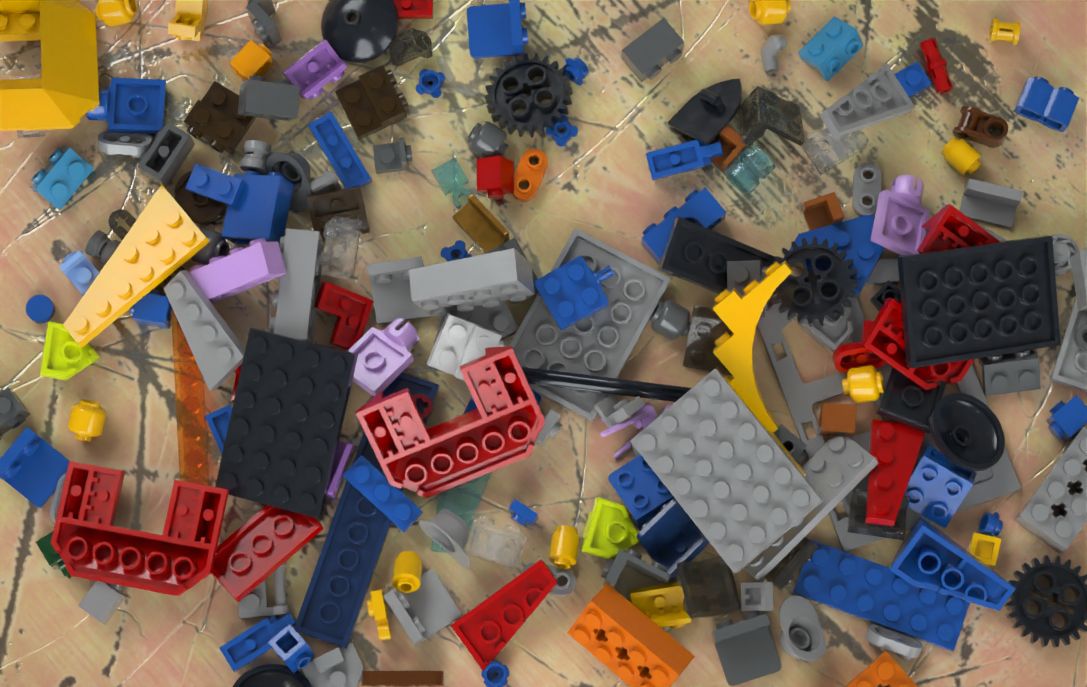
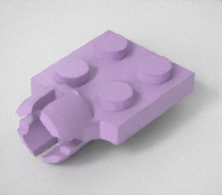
[870,175,930,256]
[348,317,420,396]

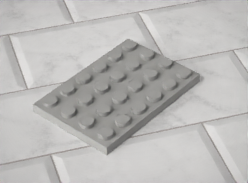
[509,228,671,423]
[630,368,824,573]

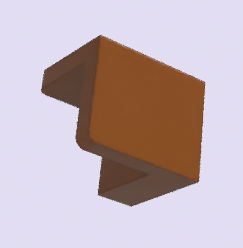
[710,125,748,173]
[801,192,844,231]
[819,403,857,436]

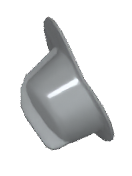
[419,509,471,568]
[779,596,826,661]

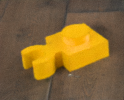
[969,532,1001,566]
[367,590,392,641]

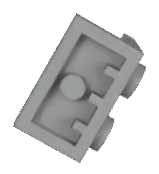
[367,256,431,325]
[383,569,462,646]

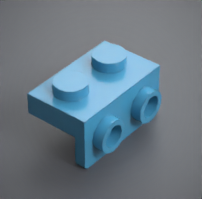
[798,16,863,81]
[30,146,94,210]

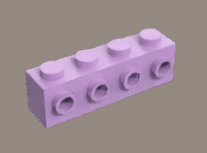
[189,238,286,304]

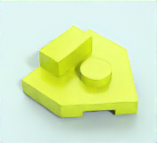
[39,321,100,380]
[581,497,639,559]

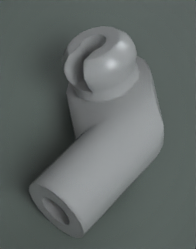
[761,34,787,74]

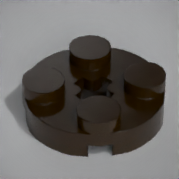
[174,171,228,225]

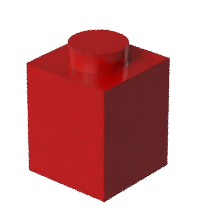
[477,155,514,199]

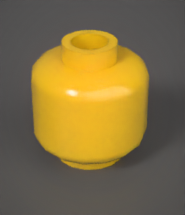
[95,0,137,27]
[749,0,791,25]
[842,365,885,403]
[68,399,107,442]

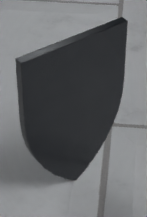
[668,78,742,145]

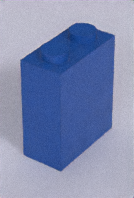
[222,171,294,246]

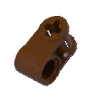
[953,106,1009,148]

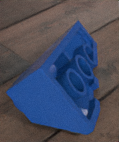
[889,517,1016,611]

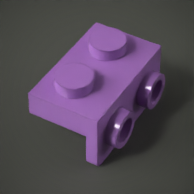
[282,40,348,100]

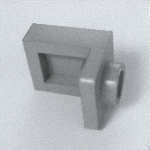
[534,409,562,447]

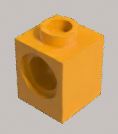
[229,40,274,81]

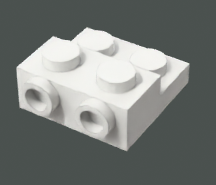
[427,313,504,381]

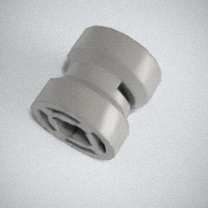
[240,140,271,174]

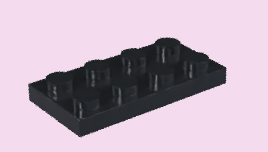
[658,217,775,294]

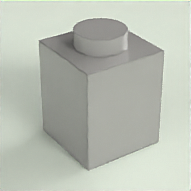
[78,581,126,625]

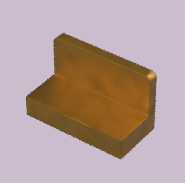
[453,194,510,253]

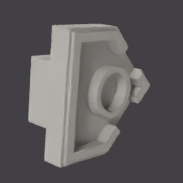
[793,295,854,352]
[303,642,365,687]

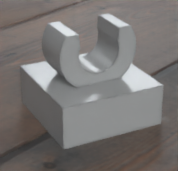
[310,170,342,194]

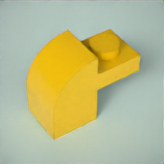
[168,0,208,41]

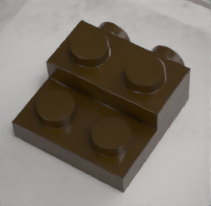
[335,65,409,140]
[183,81,257,155]

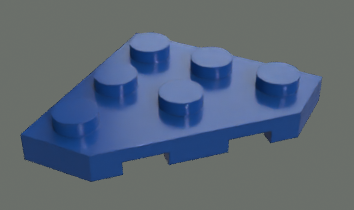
[789,214,885,296]

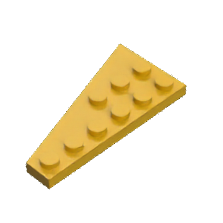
[63,184,210,347]

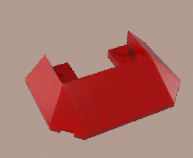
[862,204,1001,390]
[356,346,545,498]
[51,461,229,596]

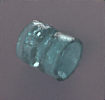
[724,144,775,195]

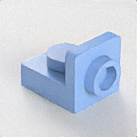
[59,250,99,296]

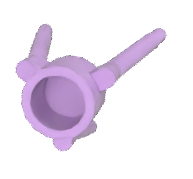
[600,402,658,459]

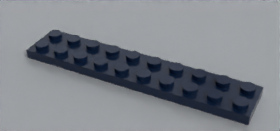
[294,373,440,648]

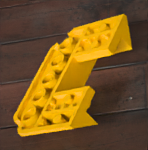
[0,0,99,131]

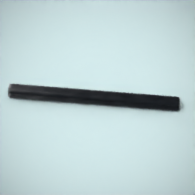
[522,367,691,402]

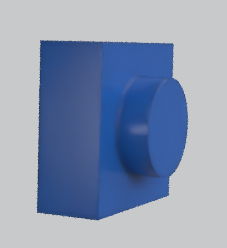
[895,61,932,98]
[509,499,538,527]

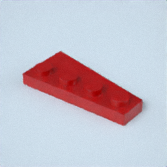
[865,419,926,526]
[450,559,559,671]

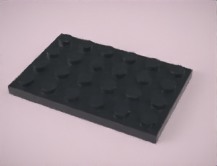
[897,235,1061,368]
[215,328,358,519]

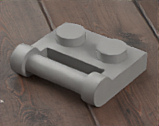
[238,561,290,619]

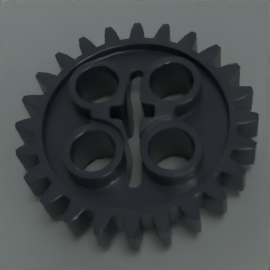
[485,53,573,137]
[772,237,858,327]
[1004,555,1087,648]

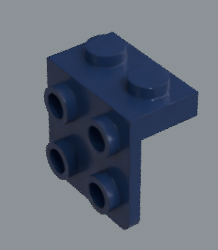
[637,498,710,579]

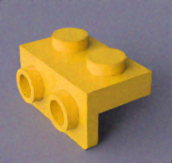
[629,581,692,628]

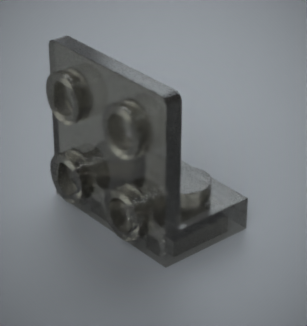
[739,86,805,146]
[683,305,733,376]

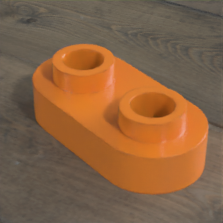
[512,148,548,202]

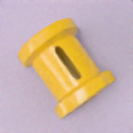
[989,18,1021,45]

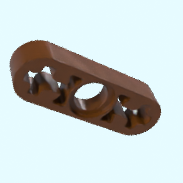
[361,671,444,687]

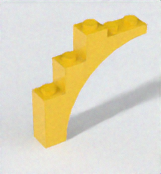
[713,261,792,433]

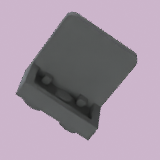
[601,548,671,588]
[711,611,781,686]

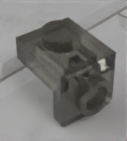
[389,28,433,66]

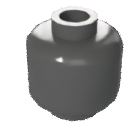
[466,121,508,158]
[191,228,229,265]
[649,300,692,341]

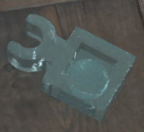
[431,158,472,209]

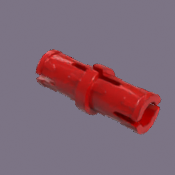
[919,38,954,94]

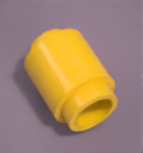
[941,136,982,176]
[549,525,580,569]
[392,551,422,593]

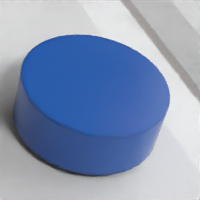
[26,295,55,323]

